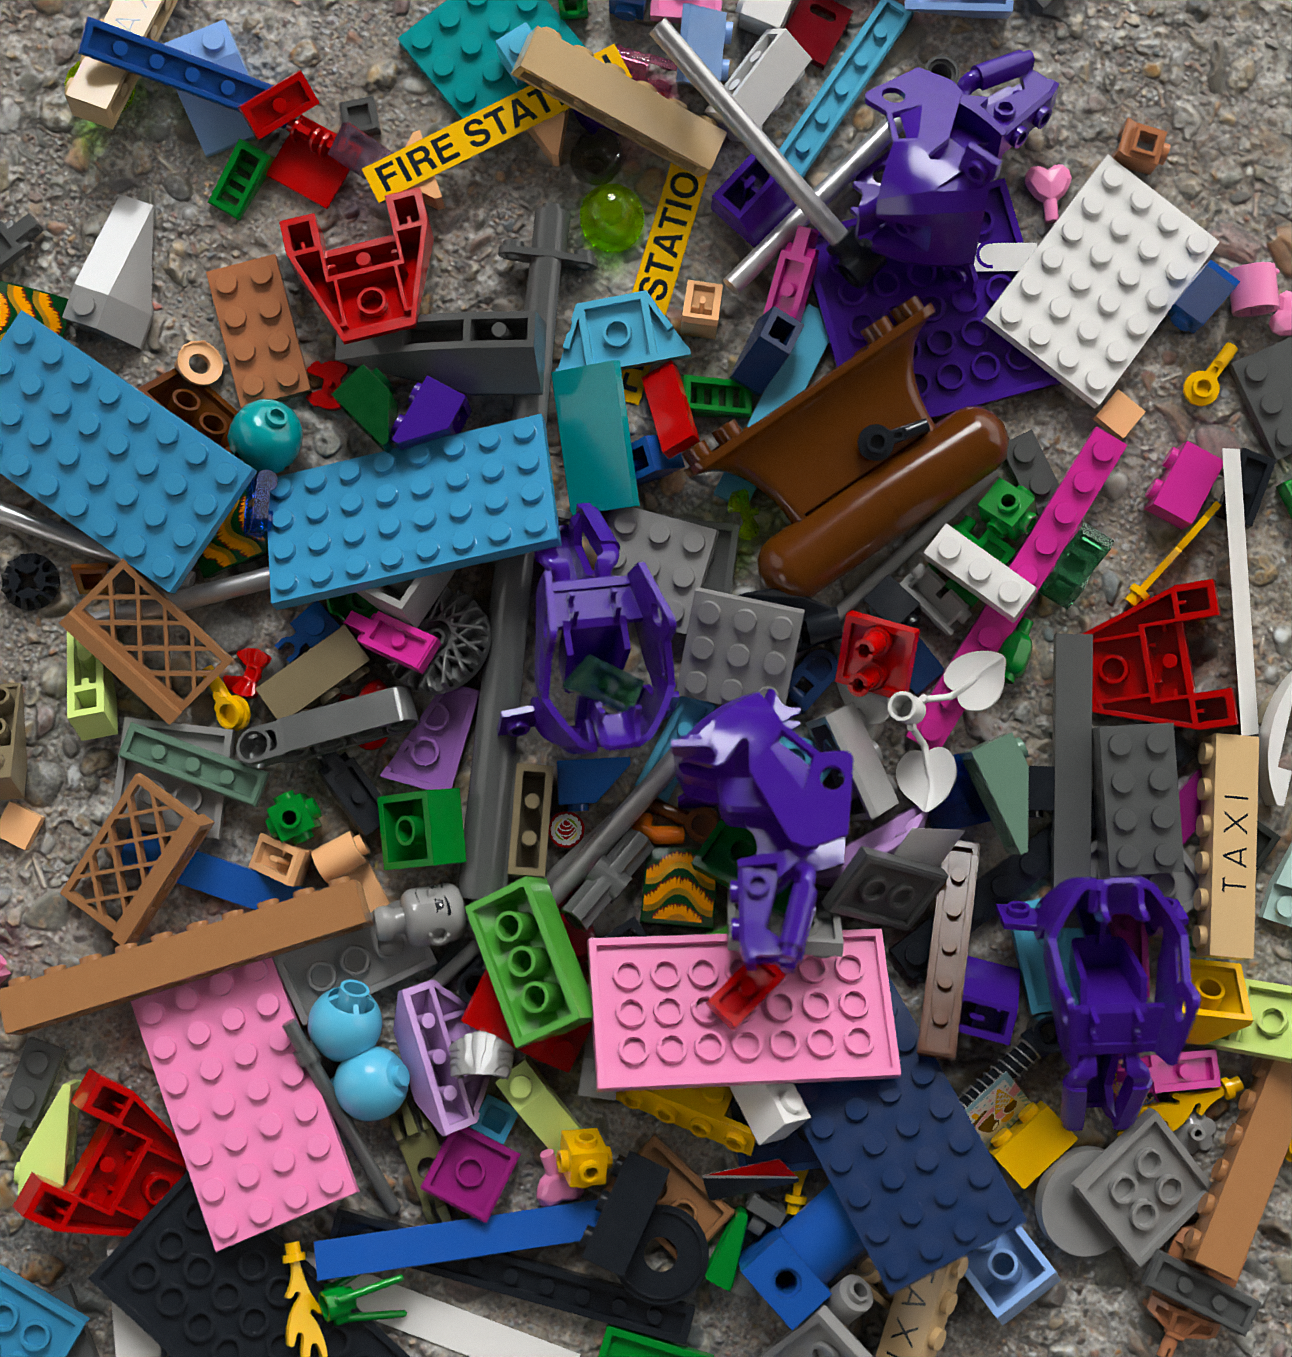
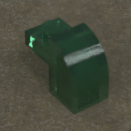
[1038,522,1115,610]

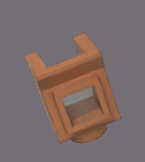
[1111,118,1170,175]

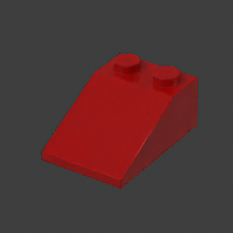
[461,968,592,1073]

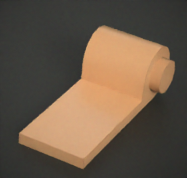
[311,831,391,913]

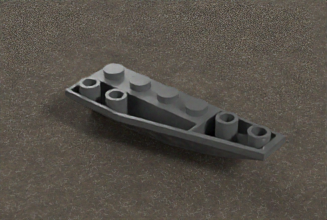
[335,311,547,396]

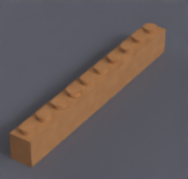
[0,876,373,1036]

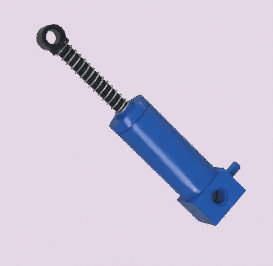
[739,1012,1061,1330]

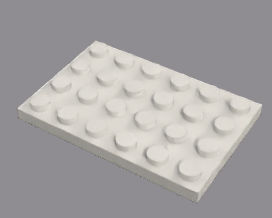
[981,154,1220,409]

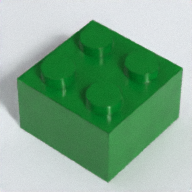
[377,788,467,871]

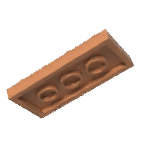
[206,254,313,408]

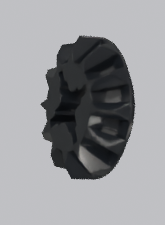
[1,553,60,611]

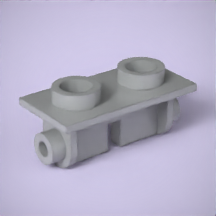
[899,563,972,637]

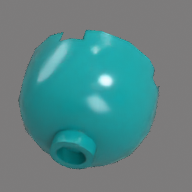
[227,399,304,473]

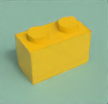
[987,1100,1078,1189]

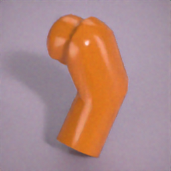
[631,813,685,844]

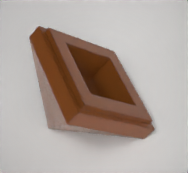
[71,562,116,594]

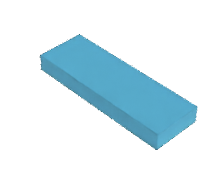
[635,696,717,802]

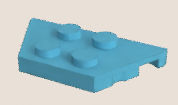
[555,290,692,371]

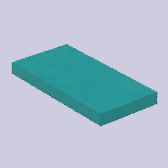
[551,360,640,516]

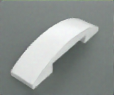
[1258,671,1292,807]

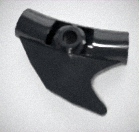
[737,588,843,654]

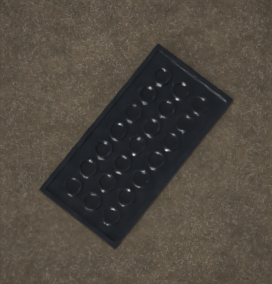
[88,1171,410,1357]

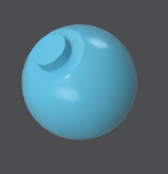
[308,980,383,1062]
[330,1046,410,1121]

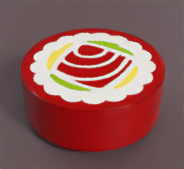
[548,811,585,848]

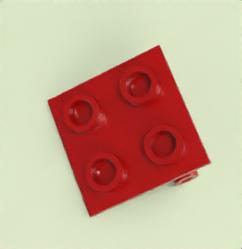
[265,114,363,210]

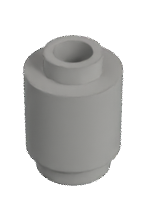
[821,1275,873,1326]

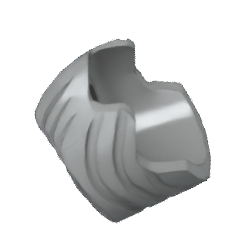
[449,1030,515,1079]

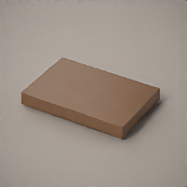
[604,1133,735,1259]

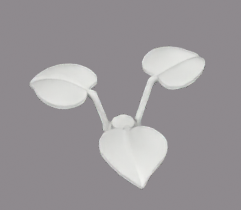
[837,651,1006,812]

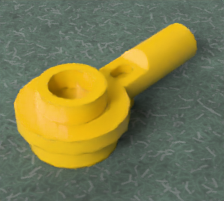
[1183,342,1238,407]
[202,665,251,731]

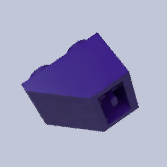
[711,153,797,248]
[391,376,472,450]
[958,956,1020,1045]

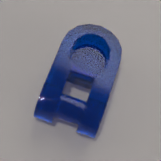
[243,470,278,538]

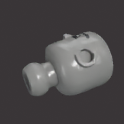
[373,883,466,947]

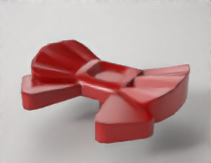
[306,360,350,411]
[223,648,272,699]

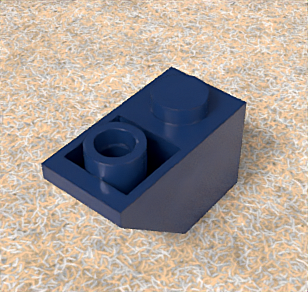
[729,306,804,396]

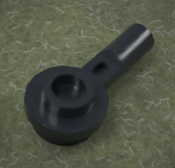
[857,418,930,461]

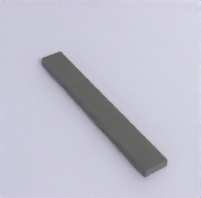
[1051,633,1093,928]

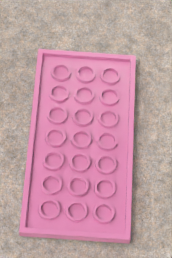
[587,929,901,1092]
[130,957,360,1251]

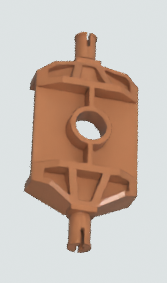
[1142,1223,1247,1357]

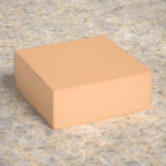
[1093,389,1146,441]
[0,801,46,850]

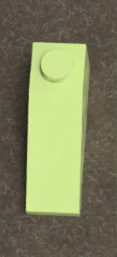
[67,631,118,741]
[495,1055,583,1156]
[14,1079,81,1196]

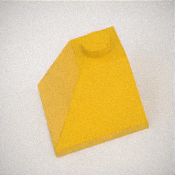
[1178,957,1253,1045]

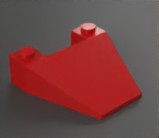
[279,187,434,345]
[1082,579,1240,730]
[12,1068,188,1237]

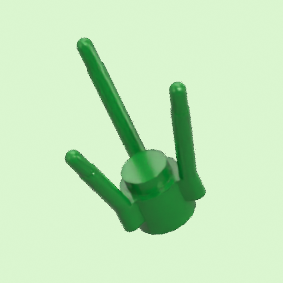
[318,1274,407,1326]

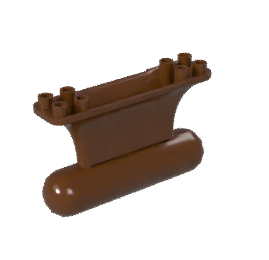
[682,294,1009,598]

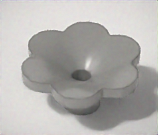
[1173,1107,1216,1154]

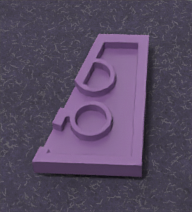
[380,686,480,790]

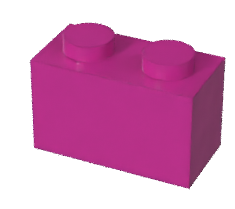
[1144,441,1223,530]

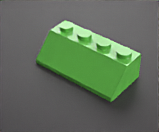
[465,876,593,1048]

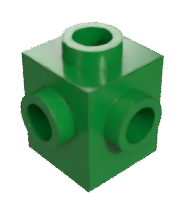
[977,477,1038,542]
[265,790,322,846]

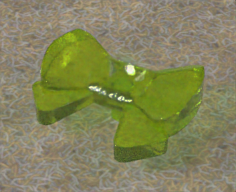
[728,489,760,541]

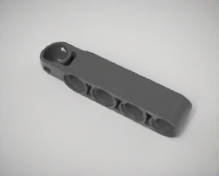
[236,686,419,768]

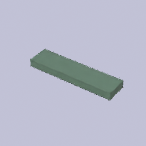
[118,722,270,807]

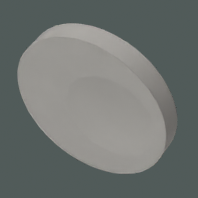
[1035,1146,1117,1257]

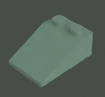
[959,732,1029,855]

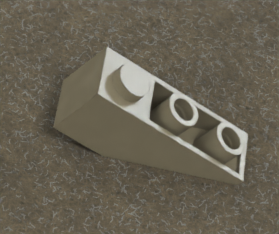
[0,683,28,800]

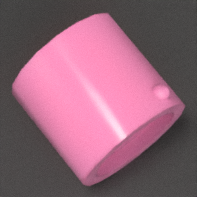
[1228,262,1280,317]

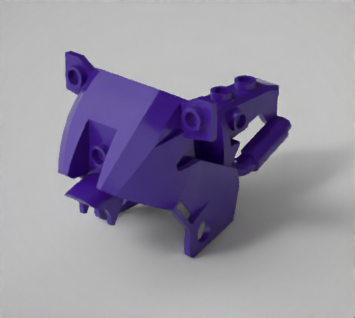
[850,50,1059,294]
[496,503,680,754]
[671,689,854,974]
[996,876,1200,1131]

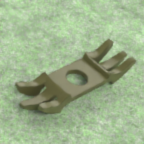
[389,1099,471,1224]

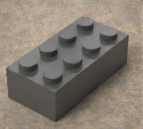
[1092,723,1185,876]

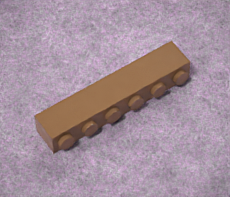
[1183,1057,1292,1281]

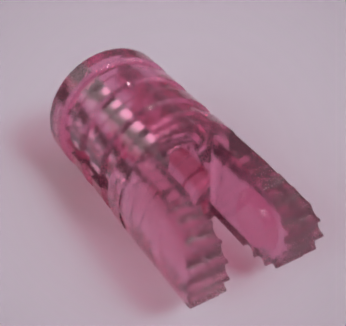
[616,44,677,94]

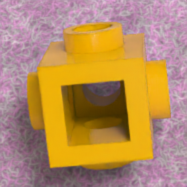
[556,1128,613,1188]

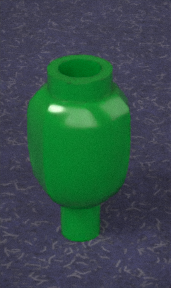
[997,618,1034,684]

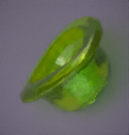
[580,184,644,253]

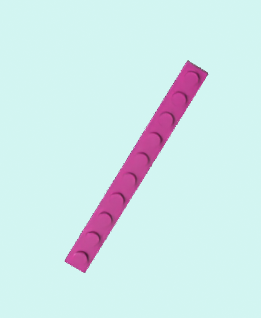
[905,426,1128,750]

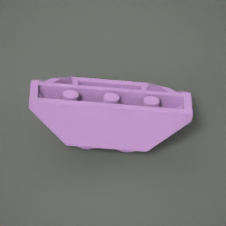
[815,804,929,888]
[393,979,490,1136]

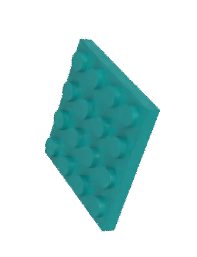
[397,0,585,151]

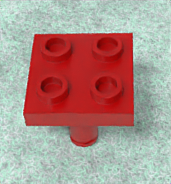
[835,610,920,698]

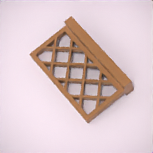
[59,559,234,725]
[60,773,215,945]

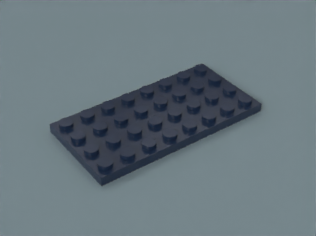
[793,975,1028,1296]

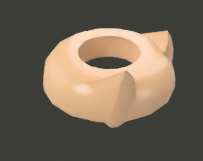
[174,340,223,386]

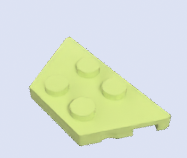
[1196,978,1292,1063]

